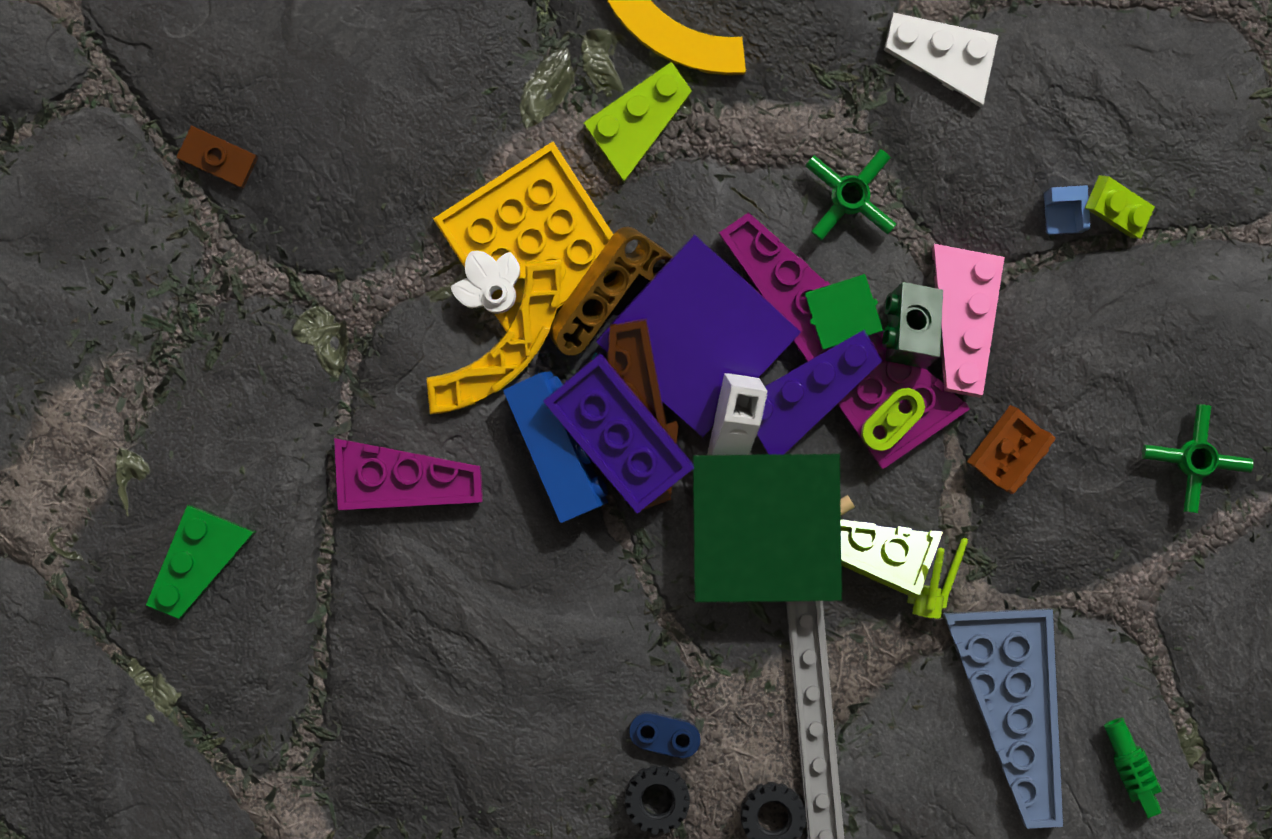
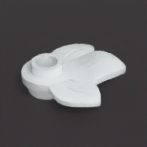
[451,251,520,314]

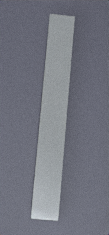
[786,601,844,839]

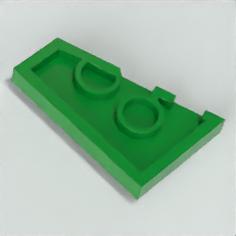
[146,505,256,619]

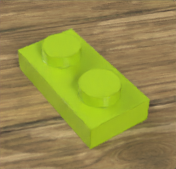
[1085,175,1155,239]

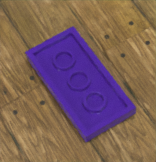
[543,353,694,513]

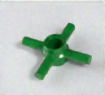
[805,149,896,241]
[1142,404,1253,513]

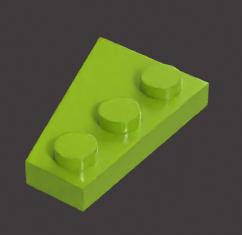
[584,62,692,183]

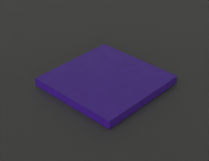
[596,234,801,437]

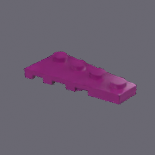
[334,438,483,510]

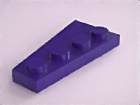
[757,330,882,455]

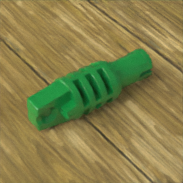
[1104,717,1162,818]

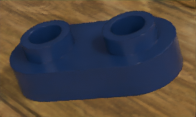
[629,712,701,758]

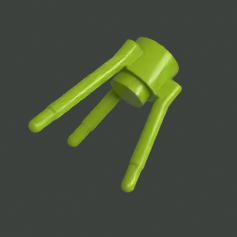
[907,538,968,618]

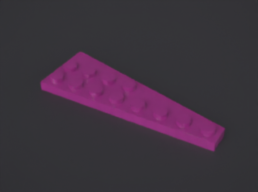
[718,212,970,469]

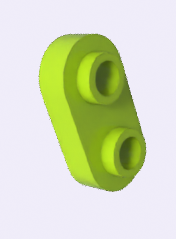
[861,388,925,451]

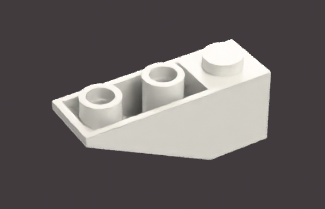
[707,373,768,455]

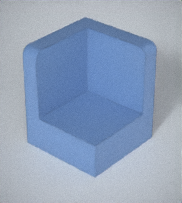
[1044,185,1090,235]

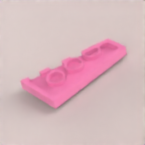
[932,244,1005,398]

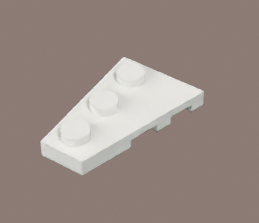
[884,12,998,107]

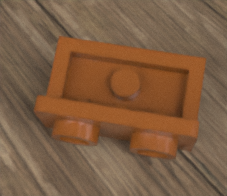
[967,405,1056,494]

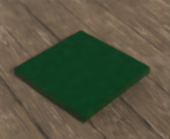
[693,454,842,602]

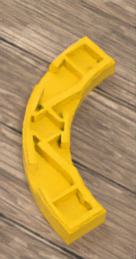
[607,0,746,75]
[427,260,562,415]

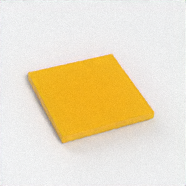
[433,142,626,332]

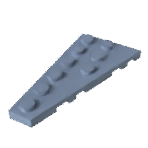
[942,608,1063,829]

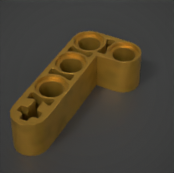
[549,227,673,355]

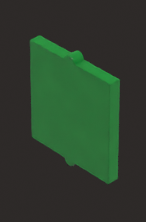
[804,274,883,350]

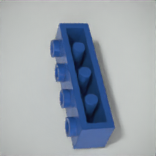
[503,371,608,523]

